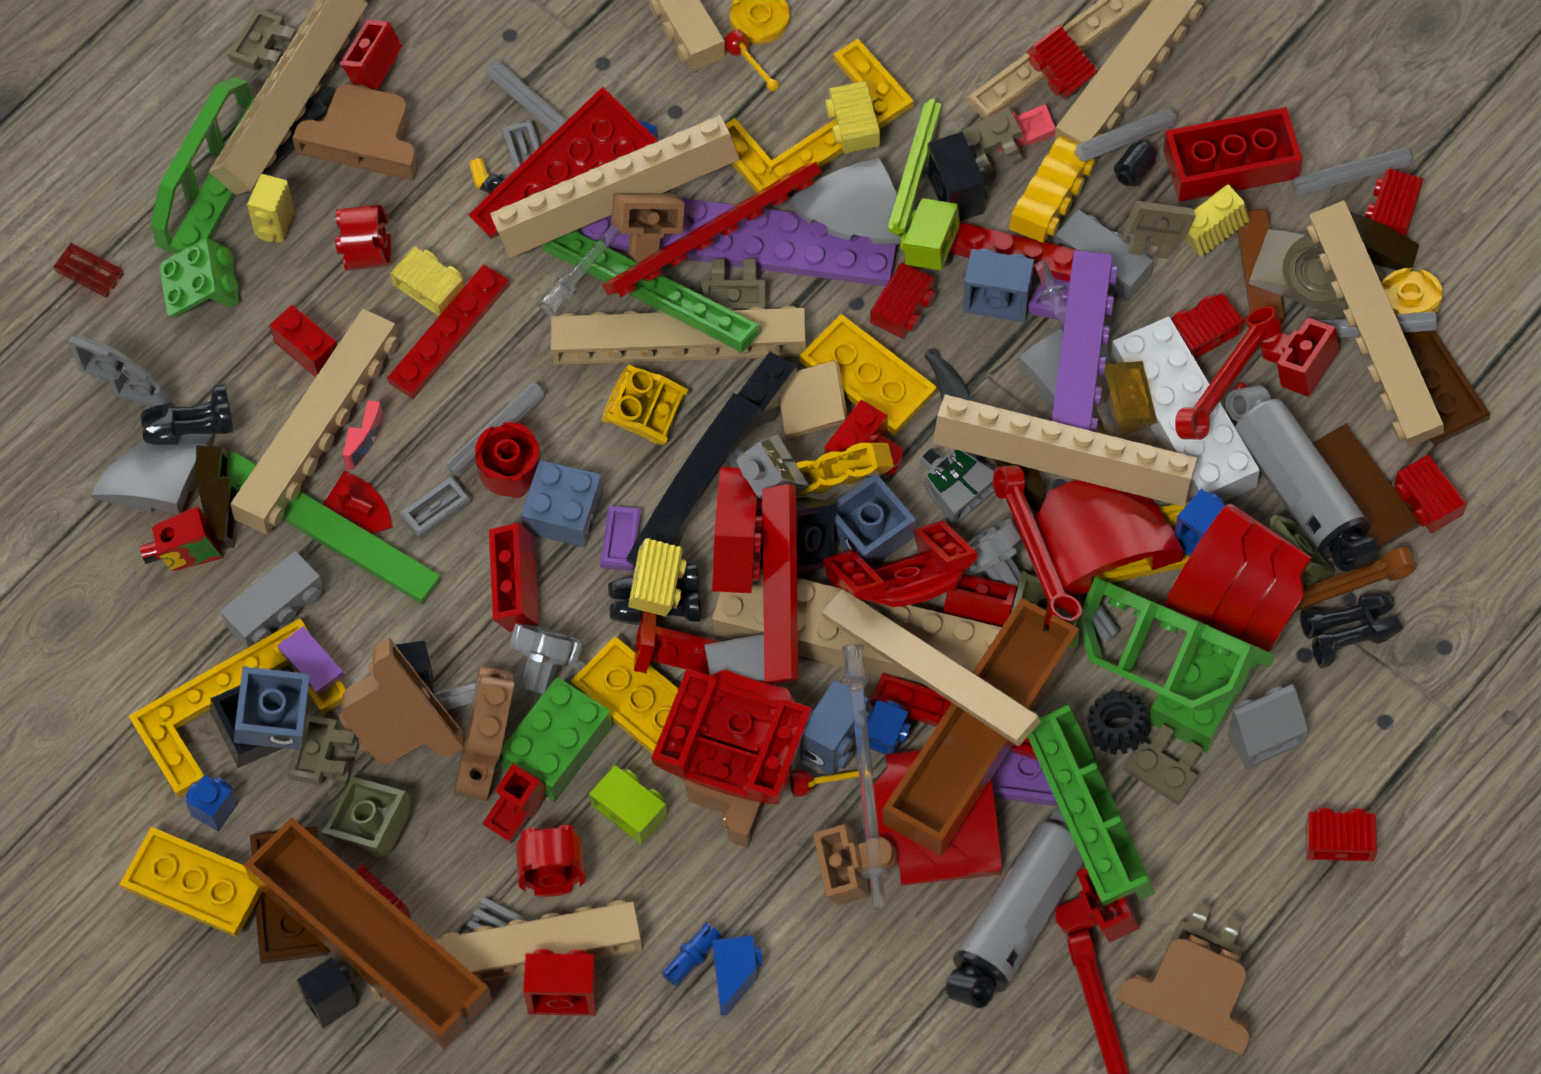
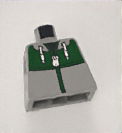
[736,435,809,499]
[920,448,995,527]

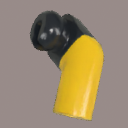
[469,158,506,194]

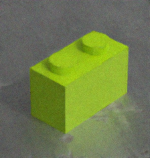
[900,198,960,271]
[589,765,667,845]

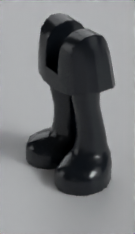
[140,384,234,445]
[608,562,701,625]
[1300,594,1404,668]

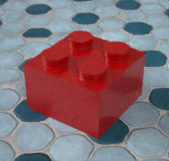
[523,949,598,1016]

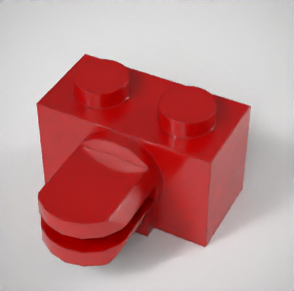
[1260,317,1340,397]
[824,399,902,475]
[1055,867,1141,942]

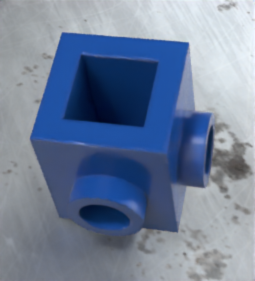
[862,700,912,755]
[185,775,237,832]

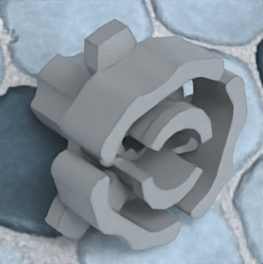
[963,519,1021,587]
[509,623,585,694]

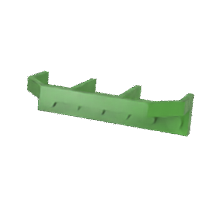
[150,77,254,254]
[1078,577,1275,711]
[1028,705,1155,906]

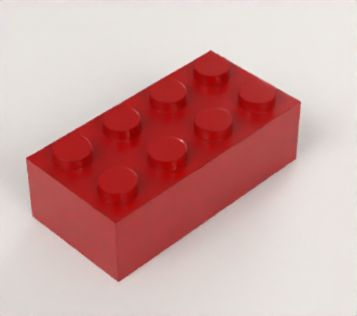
[1163,107,1303,202]
[712,467,763,594]

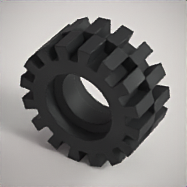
[1087,691,1150,755]

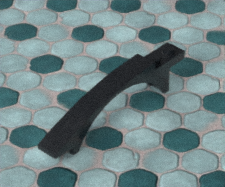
[626,351,797,567]

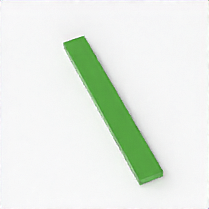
[542,231,761,352]
[228,450,441,605]

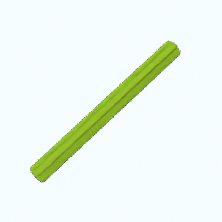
[888,99,942,237]

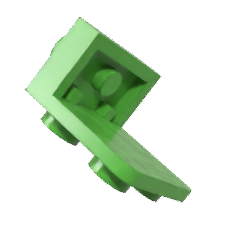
[160,238,240,317]

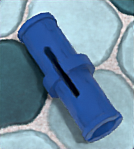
[661,922,722,987]

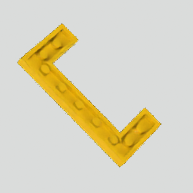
[725,39,914,193]
[128,618,346,798]

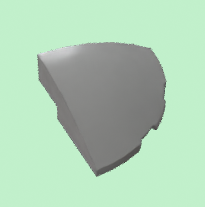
[790,158,909,244]
[1018,327,1113,421]
[69,335,174,407]
[91,434,214,514]

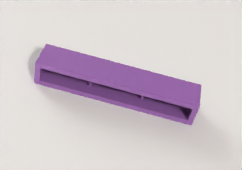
[1052,250,1118,432]

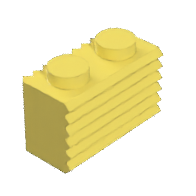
[825,81,880,154]
[247,174,296,243]
[1185,184,1250,257]
[390,246,464,316]
[628,538,686,617]

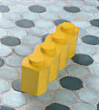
[1009,135,1096,243]
[796,443,894,498]

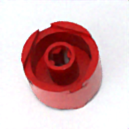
[335,204,392,271]
[475,422,541,498]
[516,825,586,897]

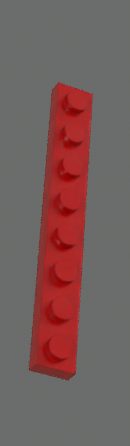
[601,161,822,297]

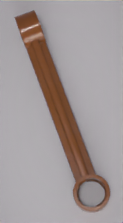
[1296,547,1417,611]

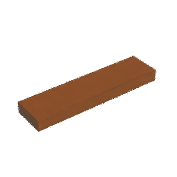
[1237,209,1284,324]

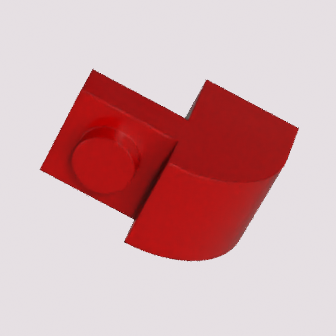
[482,763,545,844]

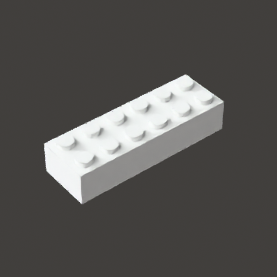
[1110,316,1260,501]

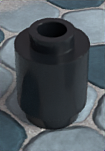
[1114,141,1157,187]

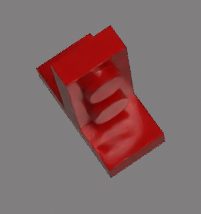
[633,611,719,675]

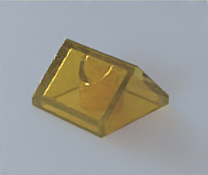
[1104,361,1158,436]

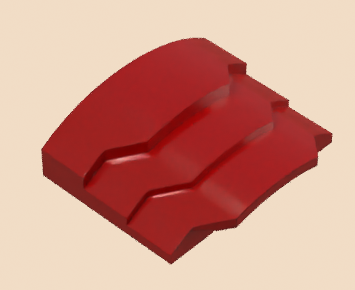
[1033,480,1183,597]
[1164,504,1312,652]
[823,520,978,607]
[651,669,812,805]
[873,749,1002,886]

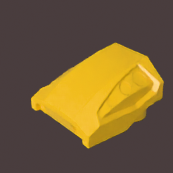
[602,364,688,445]

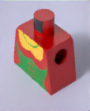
[140,507,223,571]

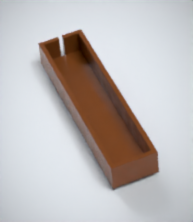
[883,598,1079,856]
[244,817,492,1050]

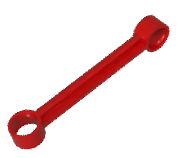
[1175,306,1282,440]
[993,465,1082,626]
[1067,930,1129,1074]

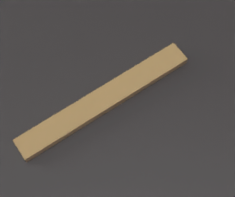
[967,0,1152,119]
[821,589,1040,746]

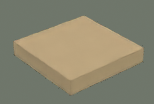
[779,361,847,439]

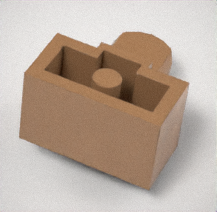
[611,194,685,263]
[813,824,898,905]

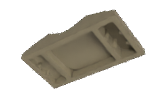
[1248,229,1386,319]

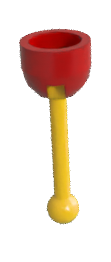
[724,29,779,91]
[789,766,870,798]

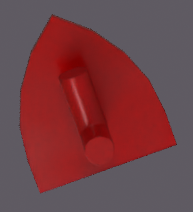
[323,471,393,534]

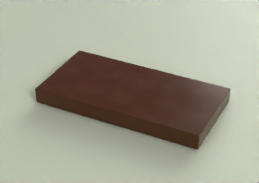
[1403,330,1491,446]
[1313,424,1419,550]
[250,826,328,964]

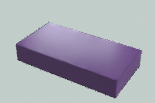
[600,506,641,571]
[277,626,344,696]

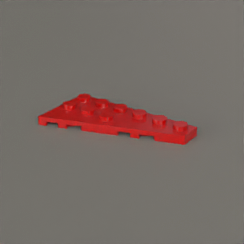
[468,86,658,239]

